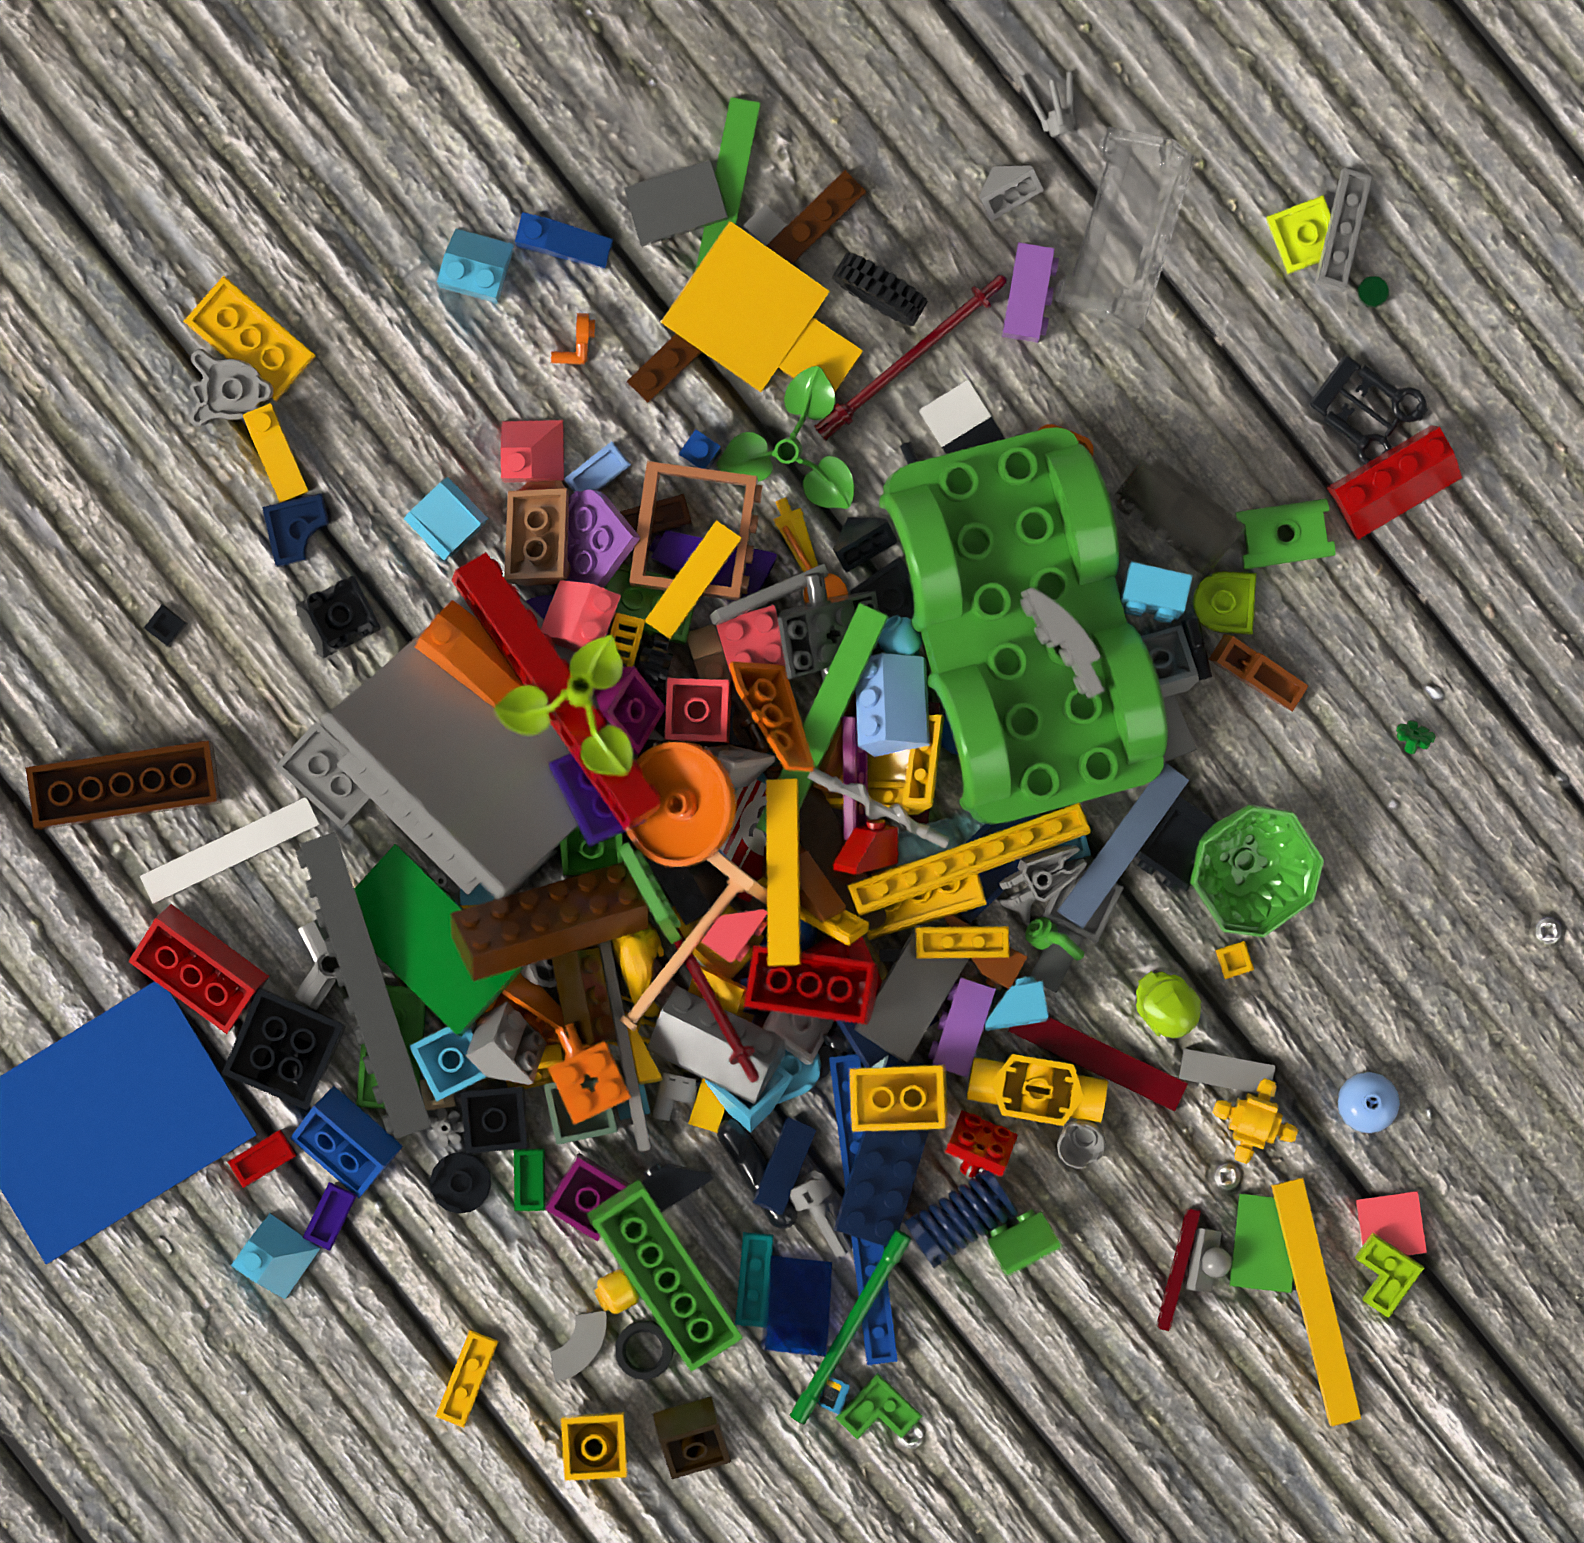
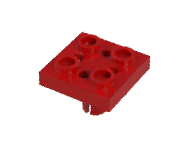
[945,1110,1018,1178]

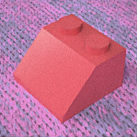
[540,580,621,652]

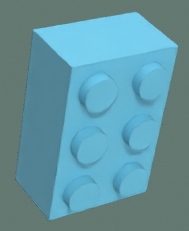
[1120,562,1192,623]

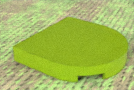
[1193,571,1256,635]

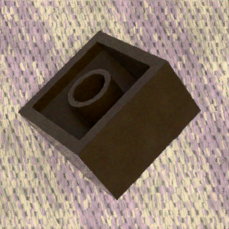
[652,1396,731,1479]

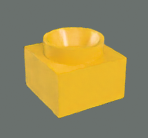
[561,1412,628,1481]

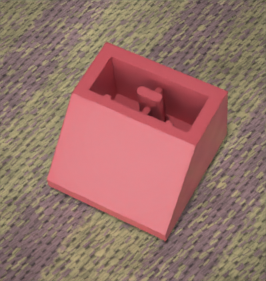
[701,909,768,963]

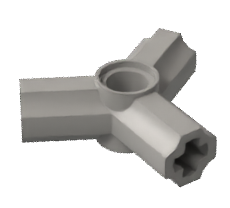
[294,919,378,1010]

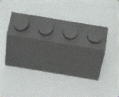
[647,986,785,1104]

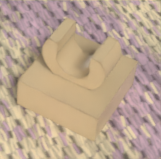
[420,1080,456,1111]

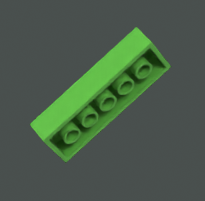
[587,1179,743,1372]

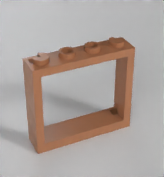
[629,461,763,601]

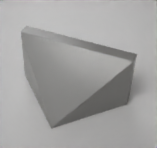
[979,166,1044,221]

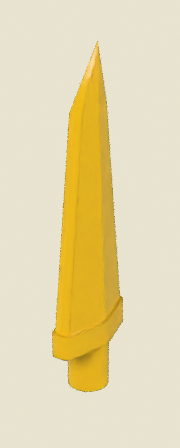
[773,497,818,572]

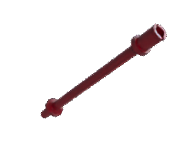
[813,275,1007,441]
[648,876,760,1083]

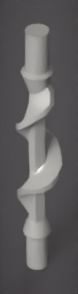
[808,768,950,848]

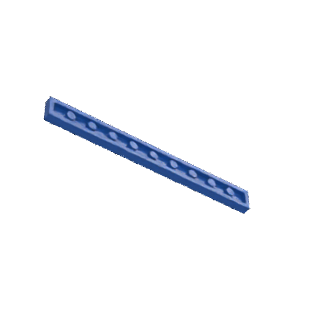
[829,1054,898,1365]

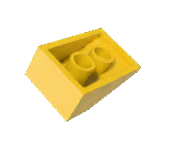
[850,1064,948,1131]

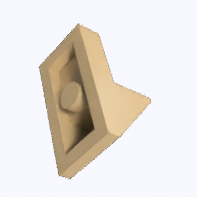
[687,624,732,682]

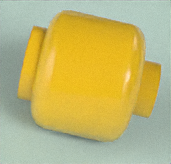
[594,1268,639,1314]

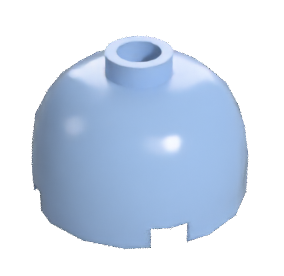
[1338,1072,1400,1133]

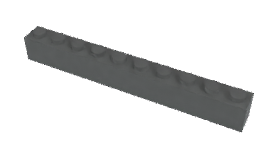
[295,832,431,1139]

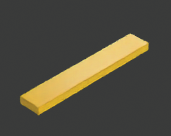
[766,779,801,966]

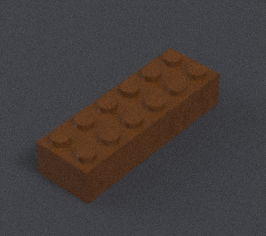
[25,740,222,830]
[451,862,648,981]

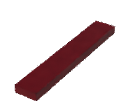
[1008,1017,1188,1111]

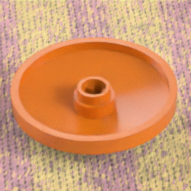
[626,742,736,867]

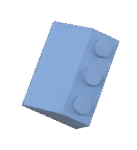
[856,653,930,757]

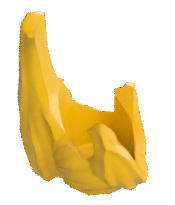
[611,922,664,1017]

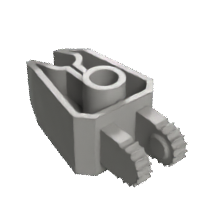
[999,845,1087,906]

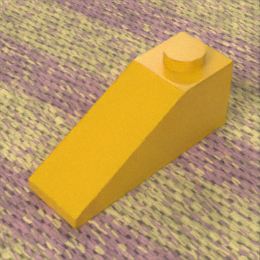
[242,403,309,503]

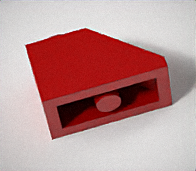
[833,819,898,874]

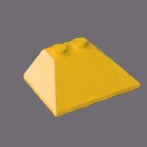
[823,715,944,814]

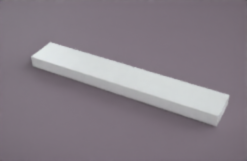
[140,797,320,904]

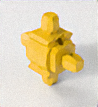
[1212,1078,1298,1164]

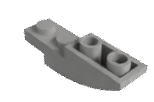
[1020,588,1104,698]

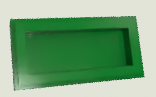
[514,1149,546,1211]

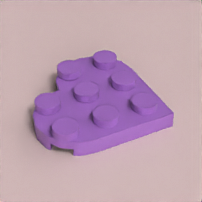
[566,489,640,588]

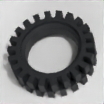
[832,252,928,326]

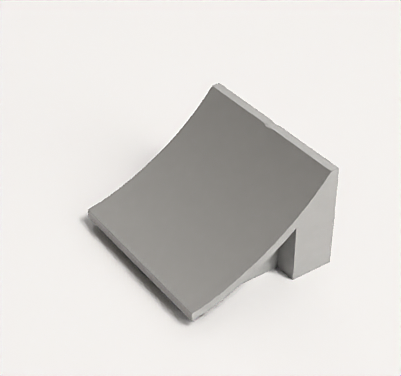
[319,595,665,899]

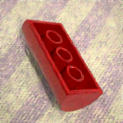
[744,945,878,1025]

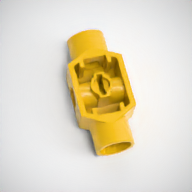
[966,1054,1108,1126]

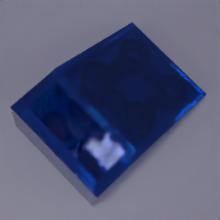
[761,1255,832,1357]

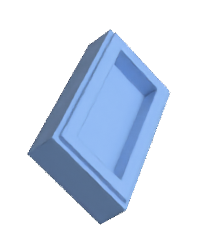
[564,441,631,492]

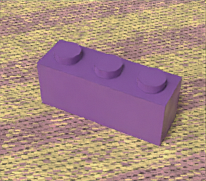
[1002,242,1059,343]
[928,978,996,1077]

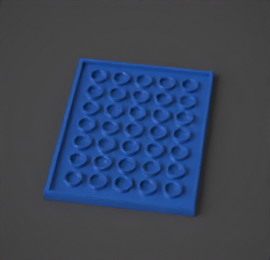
[0,981,258,1265]

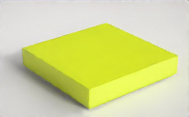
[1266,195,1331,275]

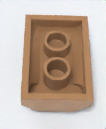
[504,480,571,586]

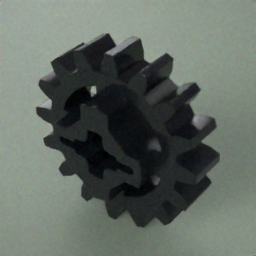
[636,633,673,692]

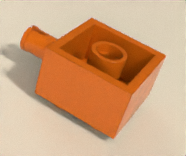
[548,1022,632,1124]

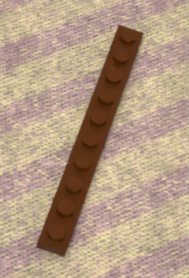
[626,170,866,404]

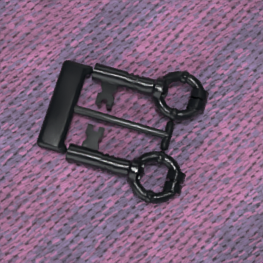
[1310,355,1428,465]

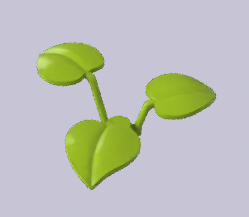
[494,635,633,775]

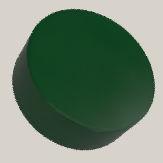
[1357,276,1389,308]

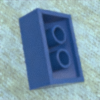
[290,1086,403,1198]

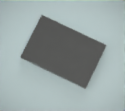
[624,160,729,247]

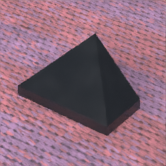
[833,517,898,573]

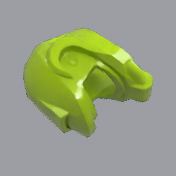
[1136,971,1202,1038]

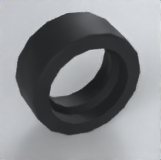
[615,1320,674,1380]

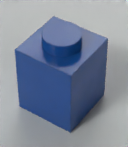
[678,429,722,469]

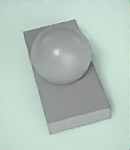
[1186,1228,1231,1293]

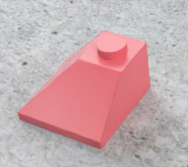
[501,420,564,483]

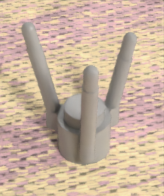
[1019,71,1077,138]

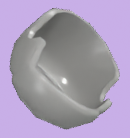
[1057,1119,1106,1169]

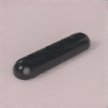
[717,1118,798,1229]

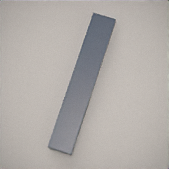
[1057,762,1189,929]

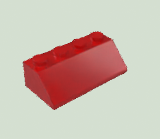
[1327,425,1462,540]
[128,904,270,1034]

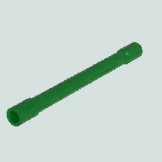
[789,1230,912,1425]

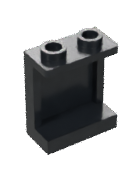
[1135,796,1217,894]

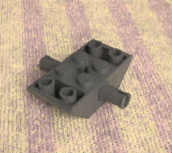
[777,572,884,681]

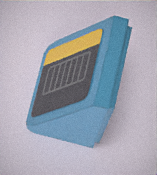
[818,1377,850,1414]

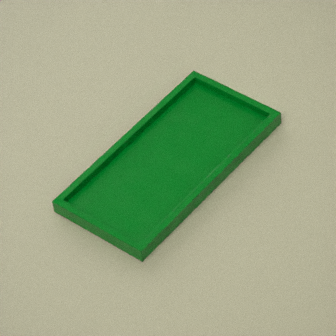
[354,844,523,1037]

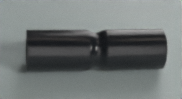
[1181,617,1212,681]

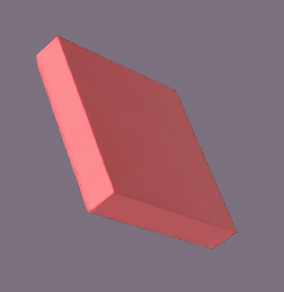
[1356,1191,1427,1255]

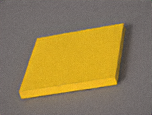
[660,221,830,392]

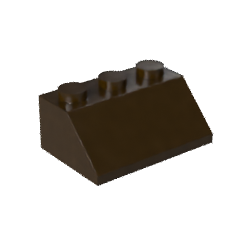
[552,948,617,1046]

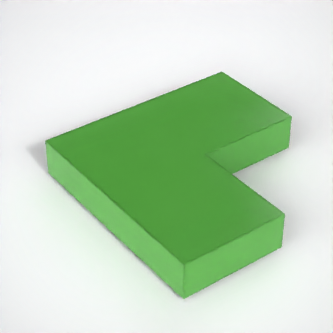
[835,1373,922,1440]

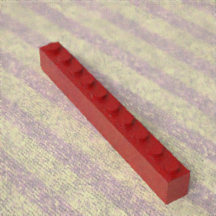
[451,552,661,831]

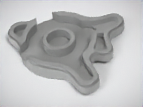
[190,349,273,426]

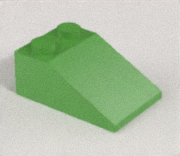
[986,1209,1062,1276]

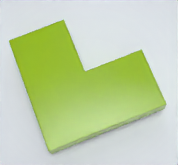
[1355,1232,1424,1318]

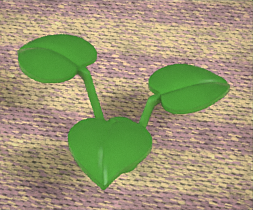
[716,366,854,509]

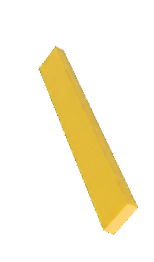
[848,802,1091,916]
[1271,1178,1361,1426]

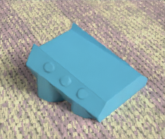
[404,477,489,561]

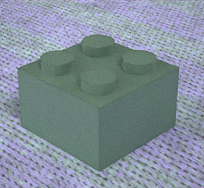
[544,1075,618,1145]

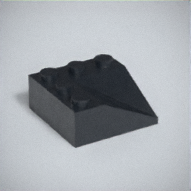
[221,988,347,1110]

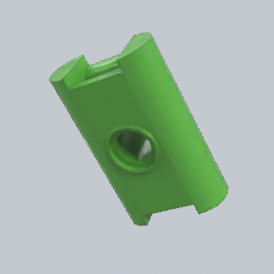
[1235,498,1335,570]

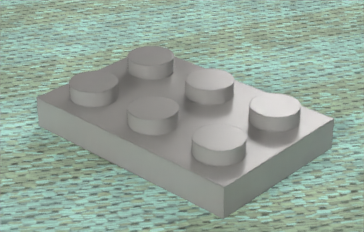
[274,722,371,830]

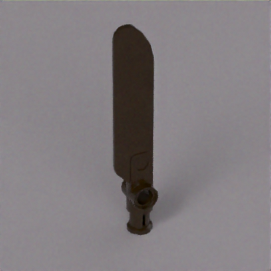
[740,717,887,931]

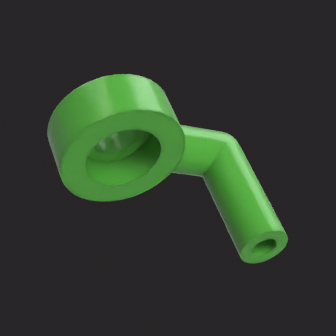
[1025,917,1085,961]

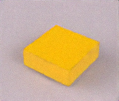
[1215,941,1254,980]

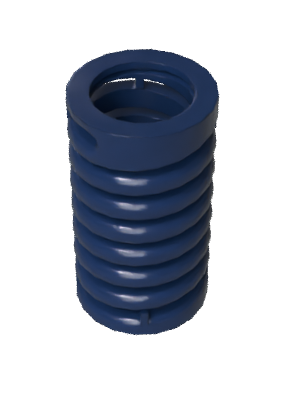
[904,1170,1018,1269]

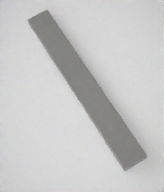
[598,940,652,1153]

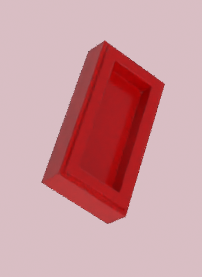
[228,1129,297,1188]

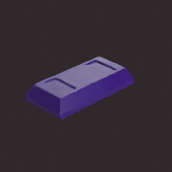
[302,1182,357,1251]

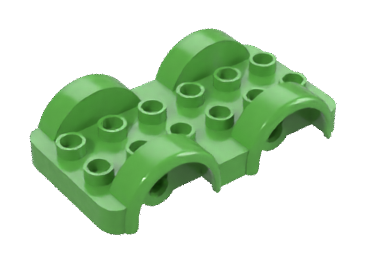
[879,427,1168,824]

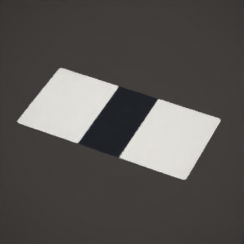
[919,380,1005,454]

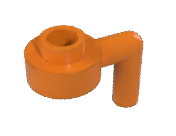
[551,313,595,364]

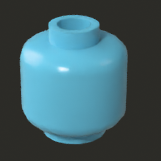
[878,615,923,656]

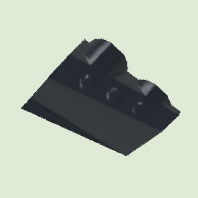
[296,576,381,659]

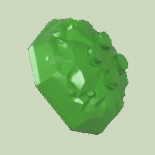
[1190,805,1324,937]

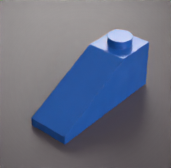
[515,212,613,269]

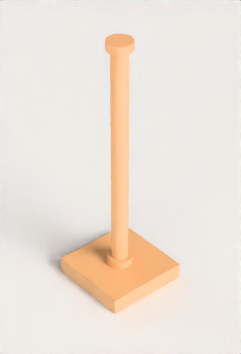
[620,851,767,1031]

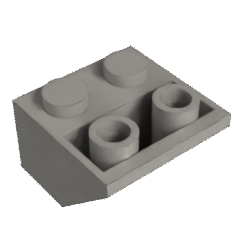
[466,1002,547,1085]

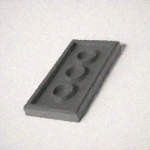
[854,925,969,1063]

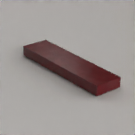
[1156,1208,1201,1332]

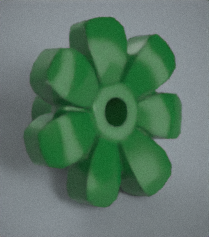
[1396,720,1436,754]

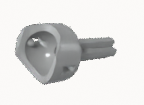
[789,1170,852,1258]

